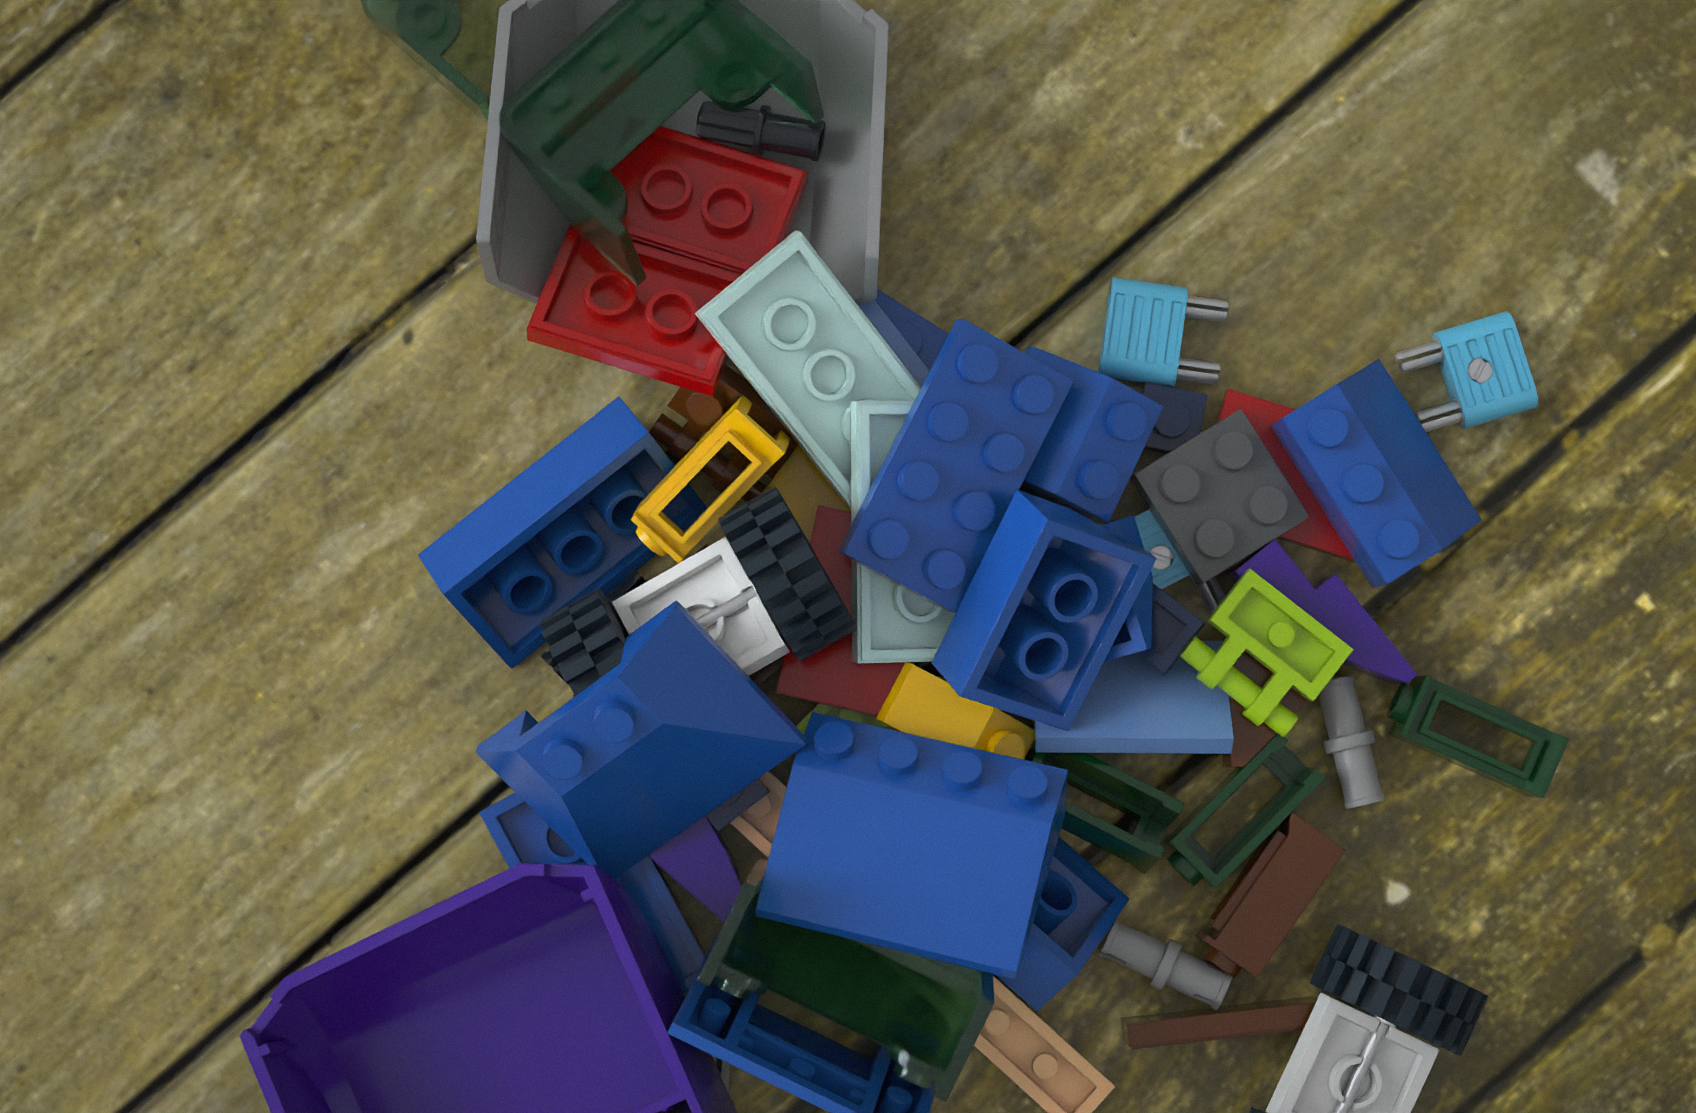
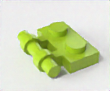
[1179,569,1354,737]

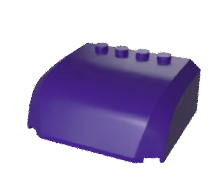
[239,863,737,1113]

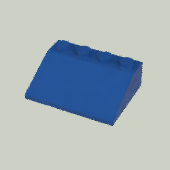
[756,712,1068,979]

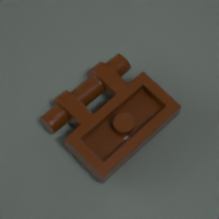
[649,365,798,502]

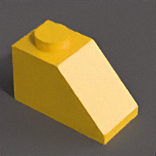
[876,662,1035,760]

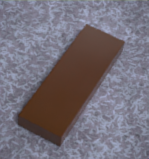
[1121,996,1317,1049]

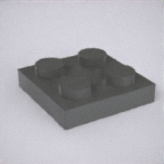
[1130,409,1309,586]

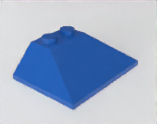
[476,600,807,879]
[667,934,950,1113]

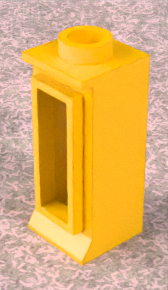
[630,395,791,563]

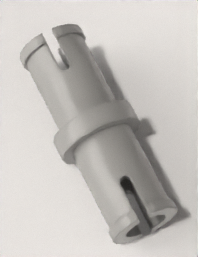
[1318,675,1385,809]
[1099,919,1232,1011]

